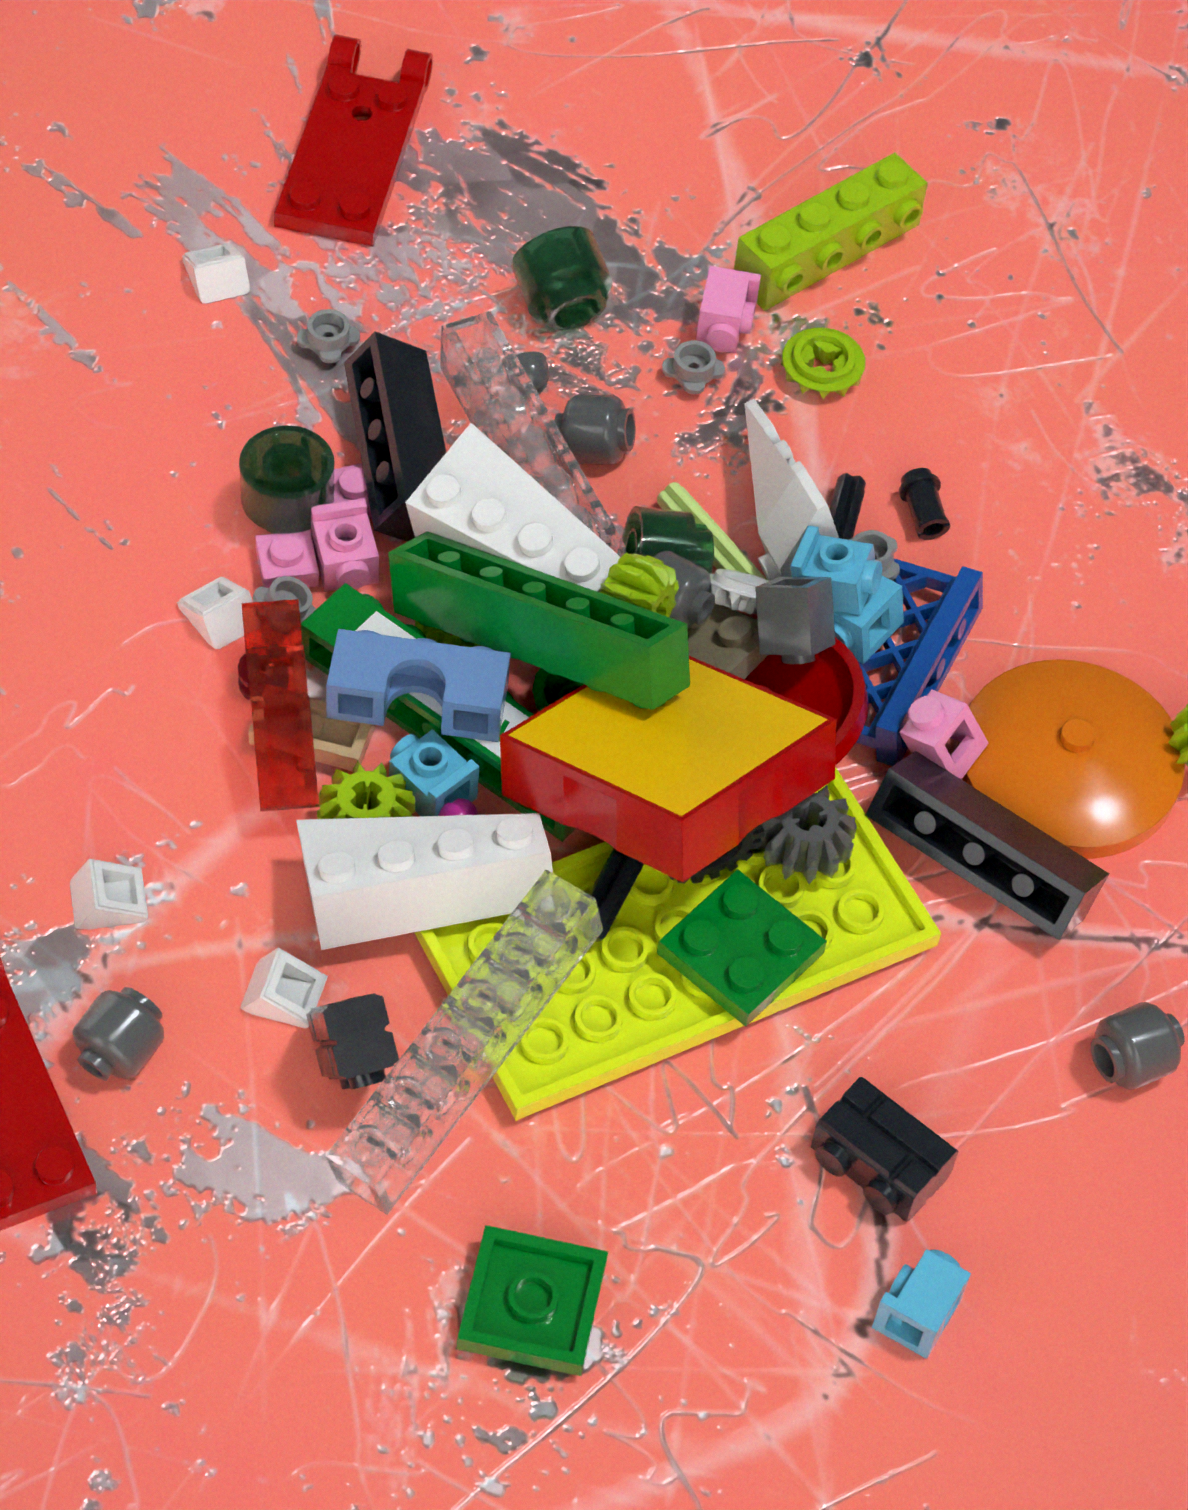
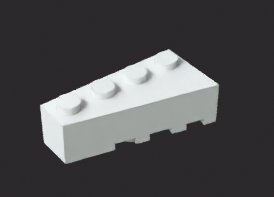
[405,423,620,592]
[296,813,556,950]

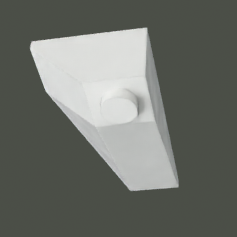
[744,399,839,581]

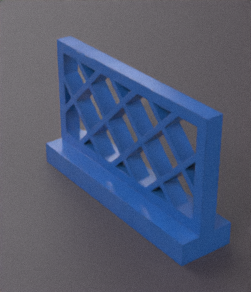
[856,558,983,766]

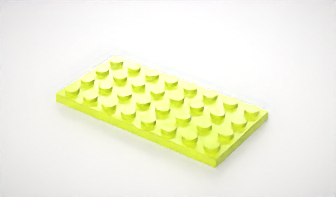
[414,767,941,1121]

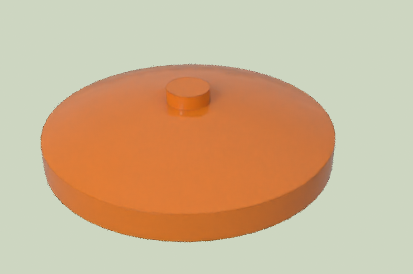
[957,659,1185,859]

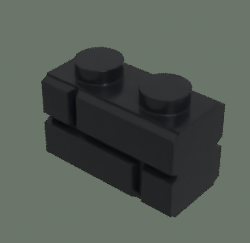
[306,993,399,1090]
[811,1077,959,1222]

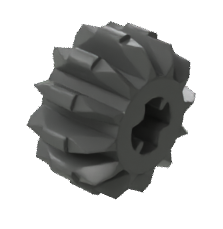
[759,785,857,884]

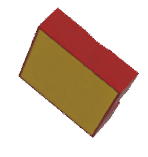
[500,656,836,882]

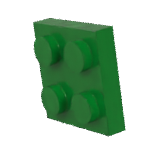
[657,869,827,1027]
[456,1225,609,1376]

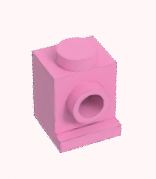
[696,266,761,353]
[311,498,379,592]
[899,689,989,780]

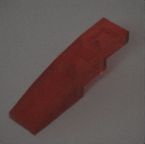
[241,599,319,812]

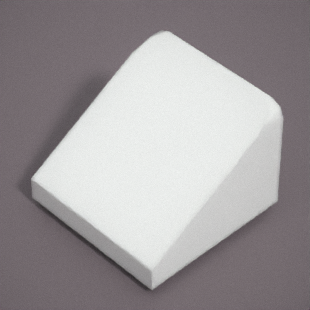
[182,242,250,304]
[177,576,260,649]
[70,858,148,930]
[240,947,328,1029]

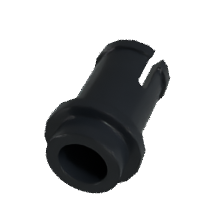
[899,468,950,540]

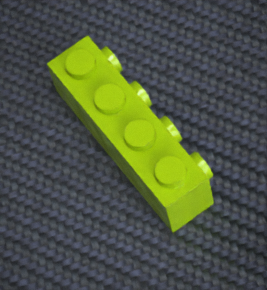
[734,152,928,311]

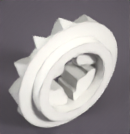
[710,569,768,615]

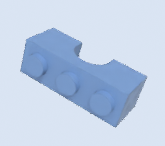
[326,629,511,742]

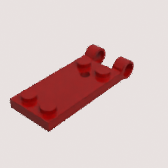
[274,34,433,247]
[0,957,97,1231]

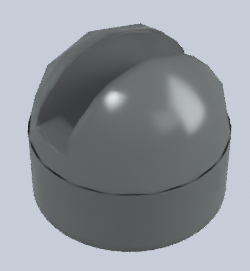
[505,352,549,397]

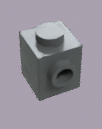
[755,576,835,664]

